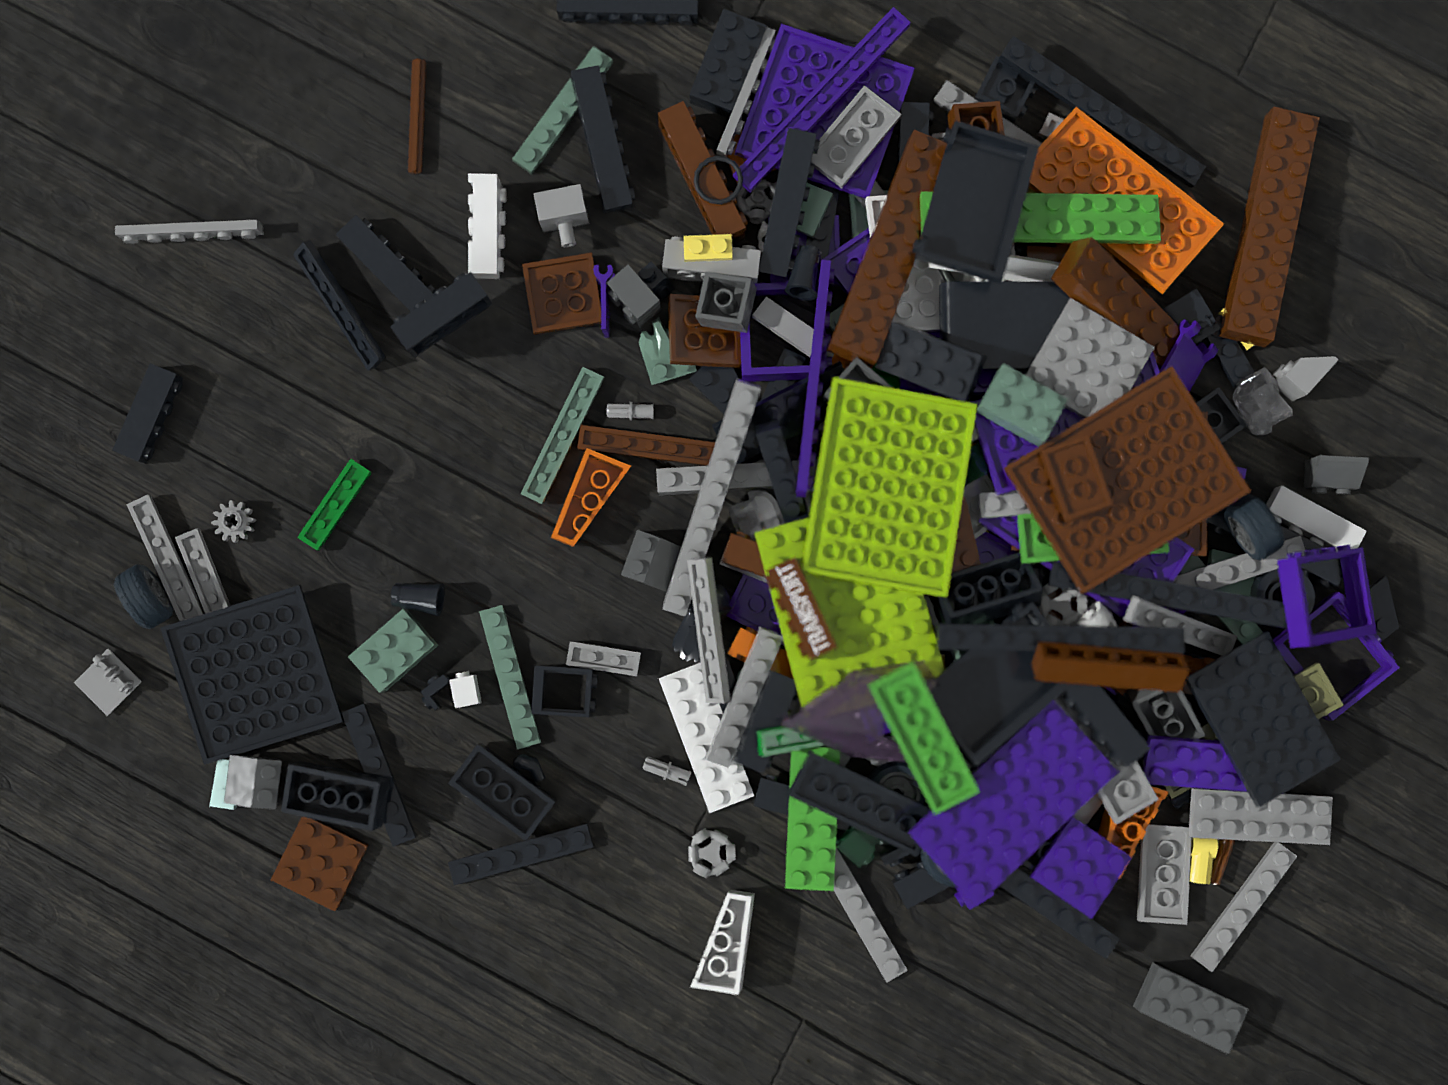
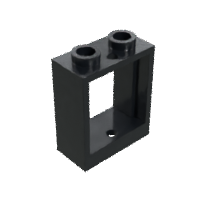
[531,666,598,717]

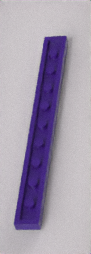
[733,7,911,193]
[796,259,835,497]

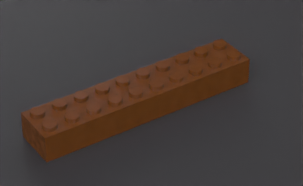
[1219,107,1320,347]
[827,130,947,369]

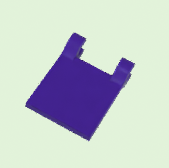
[594,265,615,338]
[1159,320,1218,392]

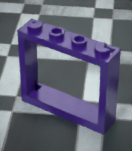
[740,281,832,382]
[1277,544,1377,648]
[1273,592,1399,721]

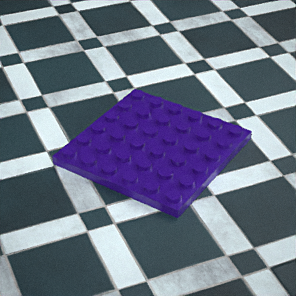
[735,24,915,199]

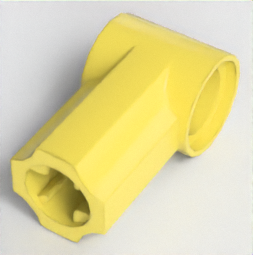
[1189,837,1218,884]

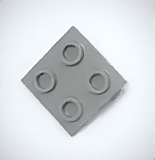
[74,648,142,716]

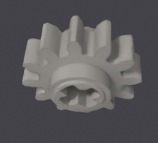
[211,500,256,543]

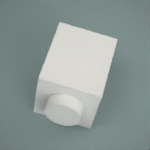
[450,671,482,708]

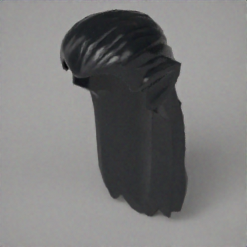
[672,582,732,662]

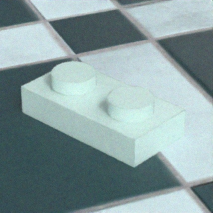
[210,759,236,810]

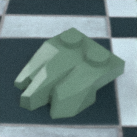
[639,317,697,385]

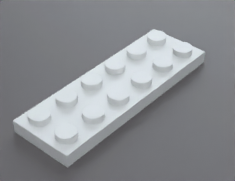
[659,663,754,813]

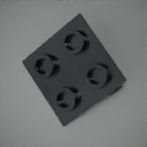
[1163,288,1221,346]

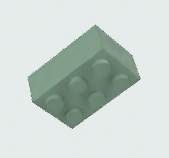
[976,364,1068,447]
[348,609,438,693]

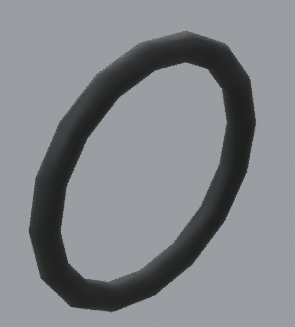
[694,156,743,204]

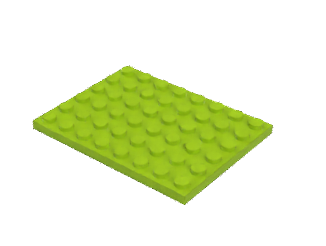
[801,378,977,597]
[754,518,944,722]

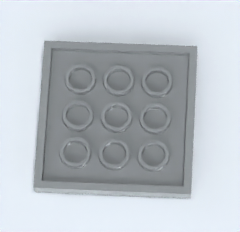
[1025,298,1154,419]

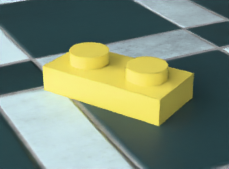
[683,234,732,262]

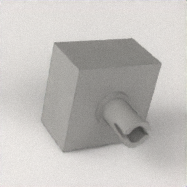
[533,184,589,247]

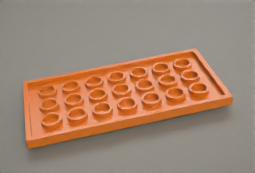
[1028,107,1224,294]

